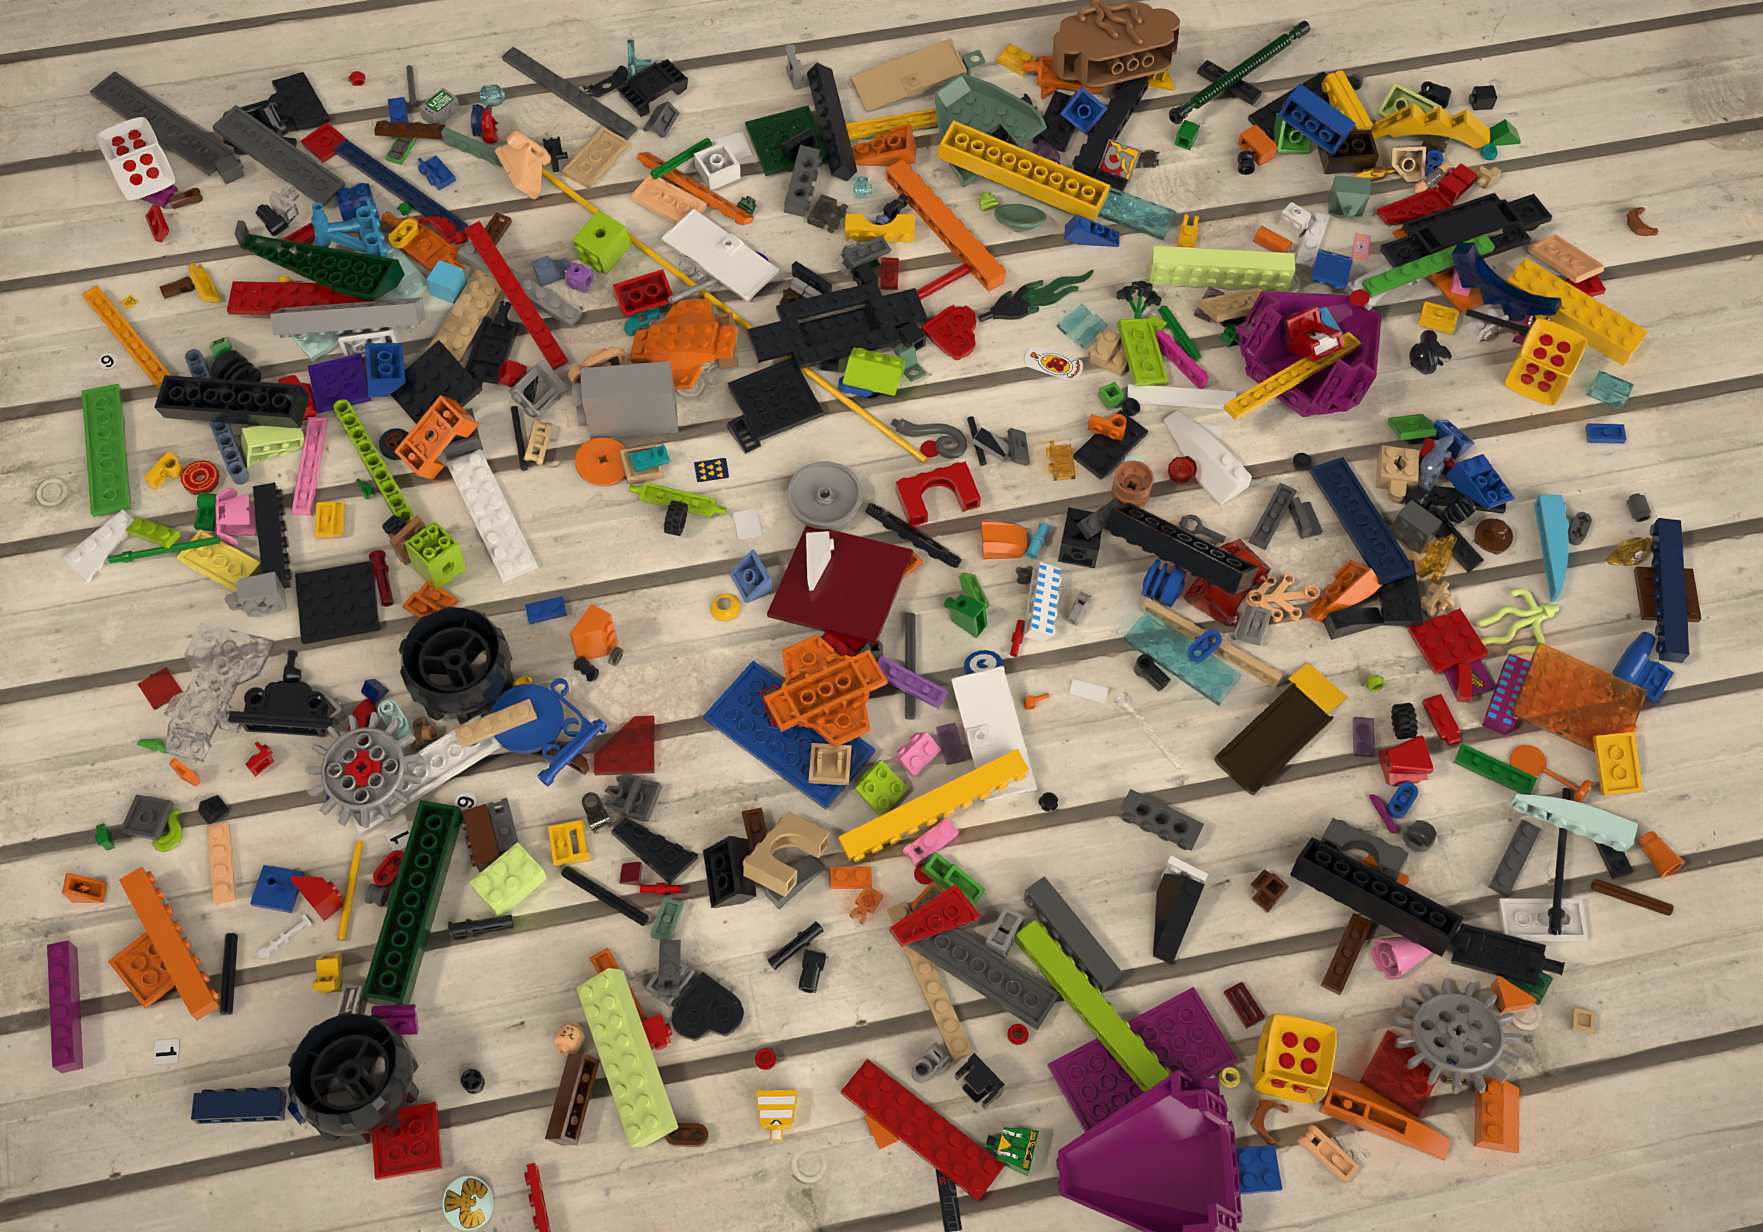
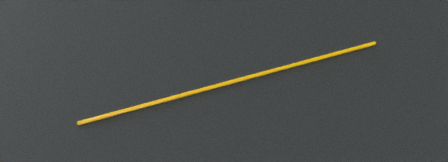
[542,167,928,464]

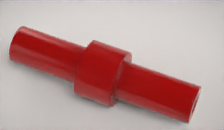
[1010,619,1025,657]
[640,883,682,895]

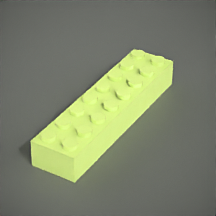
[1149,246,1295,292]
[576,968,679,1147]

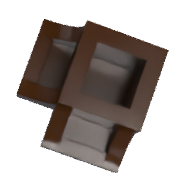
[1251,869,1289,913]

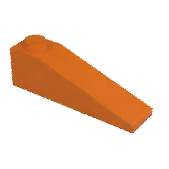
[852,124,916,166]
[1306,559,1382,622]

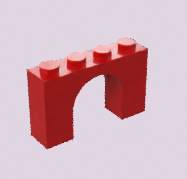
[895,461,981,527]

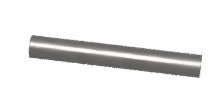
[406,65,416,108]

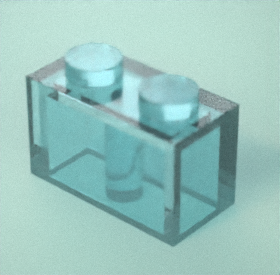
[1587,370,1634,409]

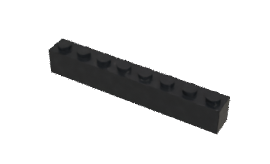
[807,62,857,181]
[1072,76,1150,177]

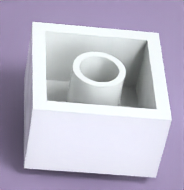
[694,141,741,190]

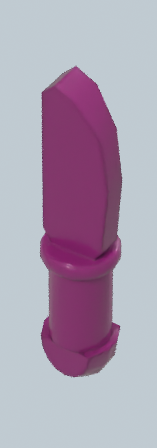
[1369,794,1398,834]

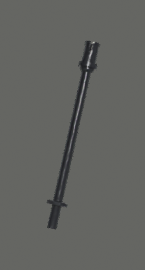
[1548,788,1571,935]

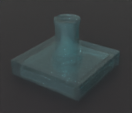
[627,40,652,78]

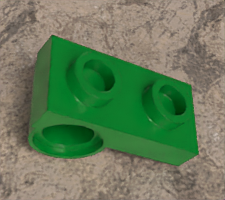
[193,492,217,531]

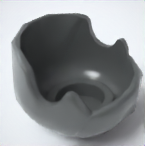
[1403,820,1437,852]

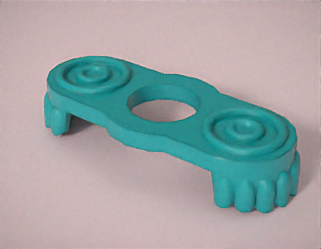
[624,307,661,336]

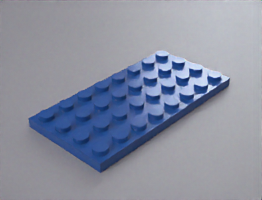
[703,661,875,810]

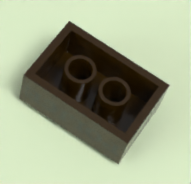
[1317,130,1379,174]

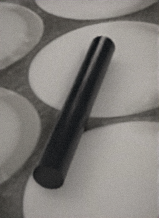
[967,416,987,466]

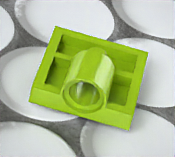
[853,760,909,816]

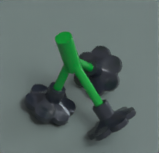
[1116,281,1162,319]

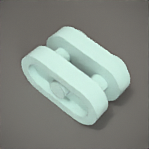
[378,699,412,741]

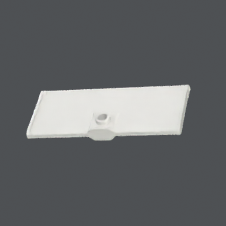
[661,209,779,302]
[951,666,1038,802]

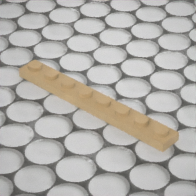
[1141,598,1283,688]
[887,901,972,1062]

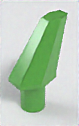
[137,739,169,754]

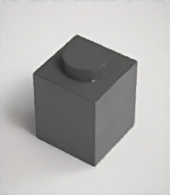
[214,154,244,185]

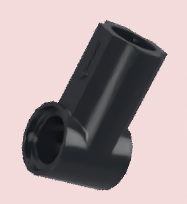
[258,103,288,136]
[255,204,289,237]
[1134,654,1171,692]
[798,949,826,993]

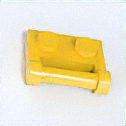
[548,820,591,867]

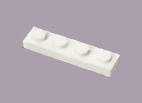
[1295,211,1330,272]

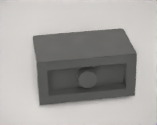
[643,101,680,138]
[1289,497,1323,539]

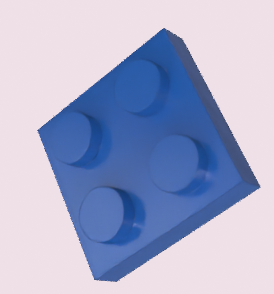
[1236,1145,1282,1195]

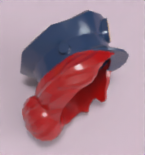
[471,104,499,144]

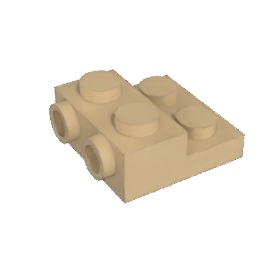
[1088,328,1128,376]

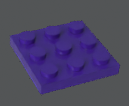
[307,353,372,414]

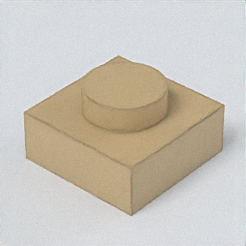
[1571,1008,1595,1034]

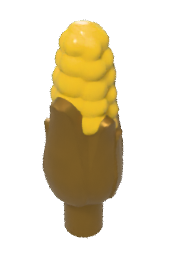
[1355,166,1395,181]

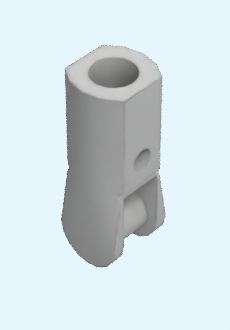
[1066,591,1092,626]

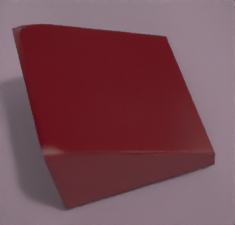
[619,862,643,886]

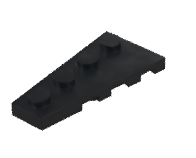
[611,817,698,884]

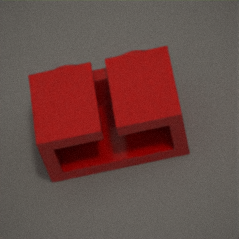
[1437,163,1477,204]

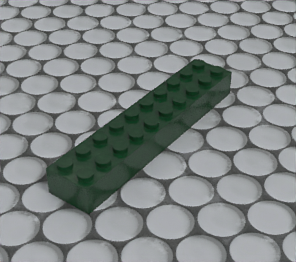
[361,800,464,1006]

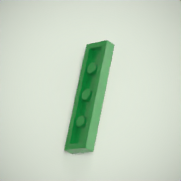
[1453,744,1537,795]

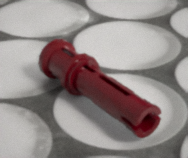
[369,550,394,607]

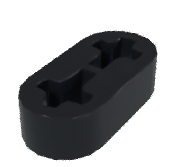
[523,376,538,403]

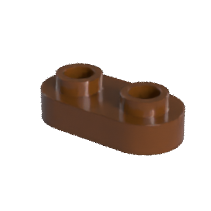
[665,1123,709,1147]

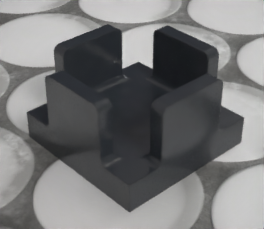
[955,1053,1005,1109]

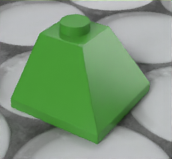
[1274,113,1312,154]

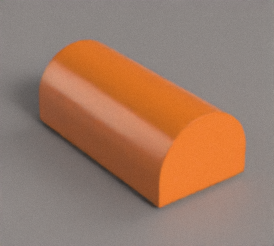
[1253,226,1293,253]

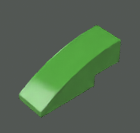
[920,852,985,906]

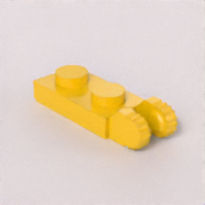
[1177,214,1199,248]

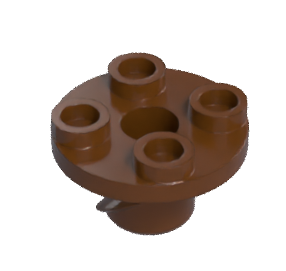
[1474,518,1513,555]

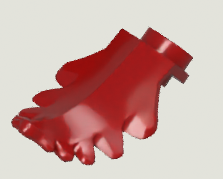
[418,216,469,245]

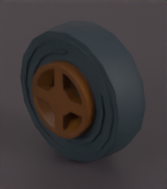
[379,428,409,460]

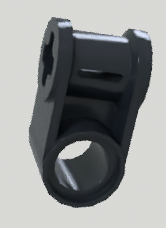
[1418,81,1452,109]

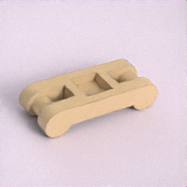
[523,418,552,465]

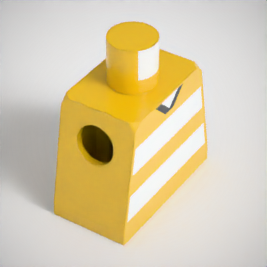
[756,1090,798,1142]

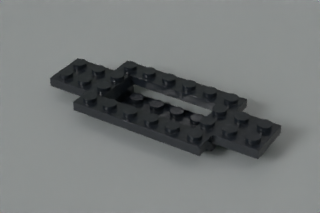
[1380,192,1552,275]
[747,281,927,370]

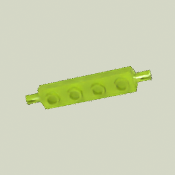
[629,482,727,518]

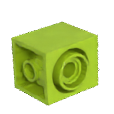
[572,210,632,275]
[404,521,467,591]

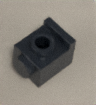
[852,263,878,286]

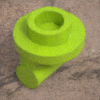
[978,192,998,211]

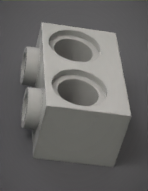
[986,907,1024,959]

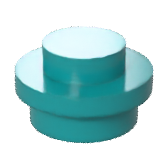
[1480,144,1498,160]

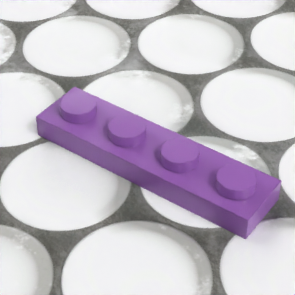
[877,656,949,709]

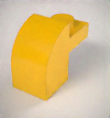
[313,953,343,993]

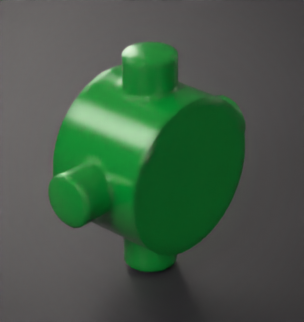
[397,202,413,216]

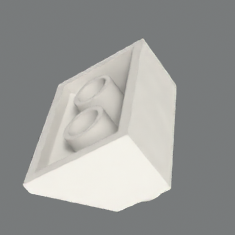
[338,327,400,359]

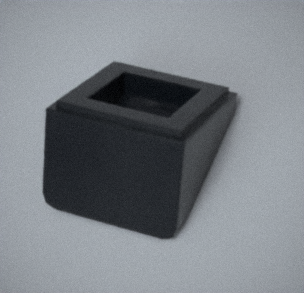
[198,795,229,824]

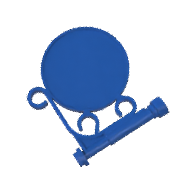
[490,678,607,787]

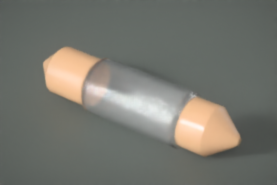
[1414,162,1452,194]

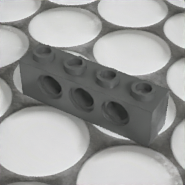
[784,145,822,217]
[1118,789,1204,851]

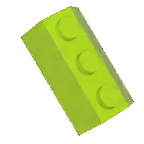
[843,347,906,396]

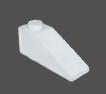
[806,531,834,591]

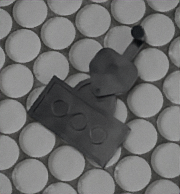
[223,72,330,131]

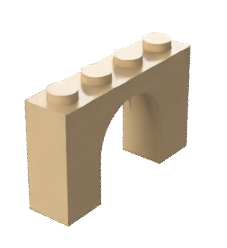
[743,812,830,897]

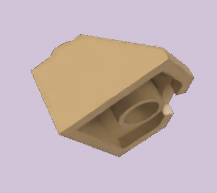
[1391,145,1426,182]

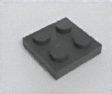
[120,795,175,841]

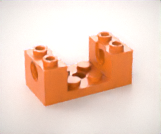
[394,395,479,480]

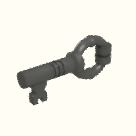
[1179,515,1226,546]

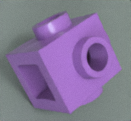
[564,262,594,293]

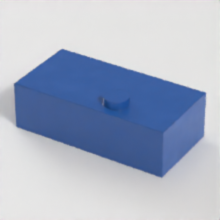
[1278,84,1356,155]

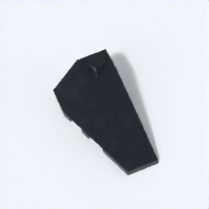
[1153,873,1205,965]

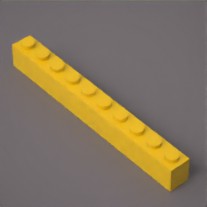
[838,749,1029,862]

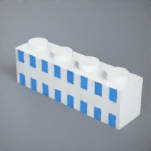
[1023,562,1062,643]

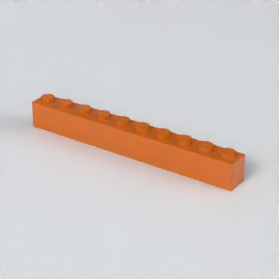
[886,159,1006,292]

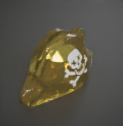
[1606,537,1651,566]

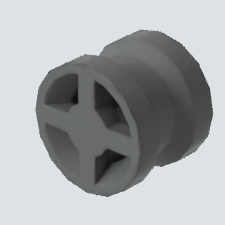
[365,883,389,907]

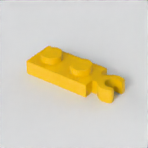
[188,263,221,303]

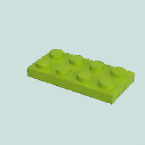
[1117,319,1169,386]

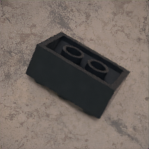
[703,836,757,908]

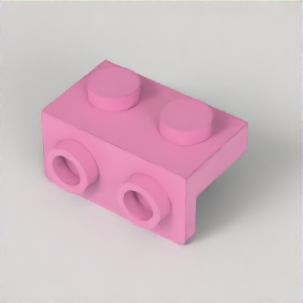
[893,732,941,777]

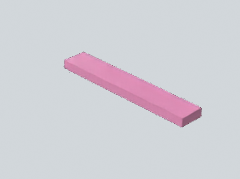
[291,417,328,516]

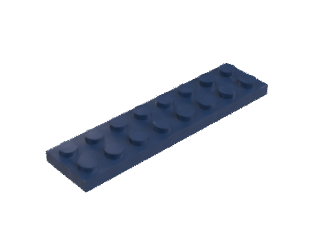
[1309,457,1415,585]

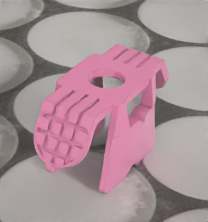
[215,488,257,547]

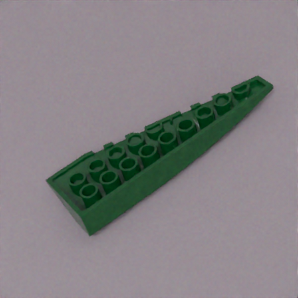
[240,234,405,300]

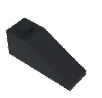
[1324,607,1383,640]

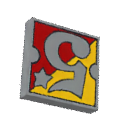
[1098,139,1142,183]

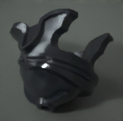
[1409,330,1452,375]

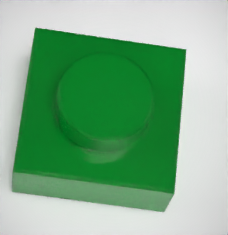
[95,823,115,851]

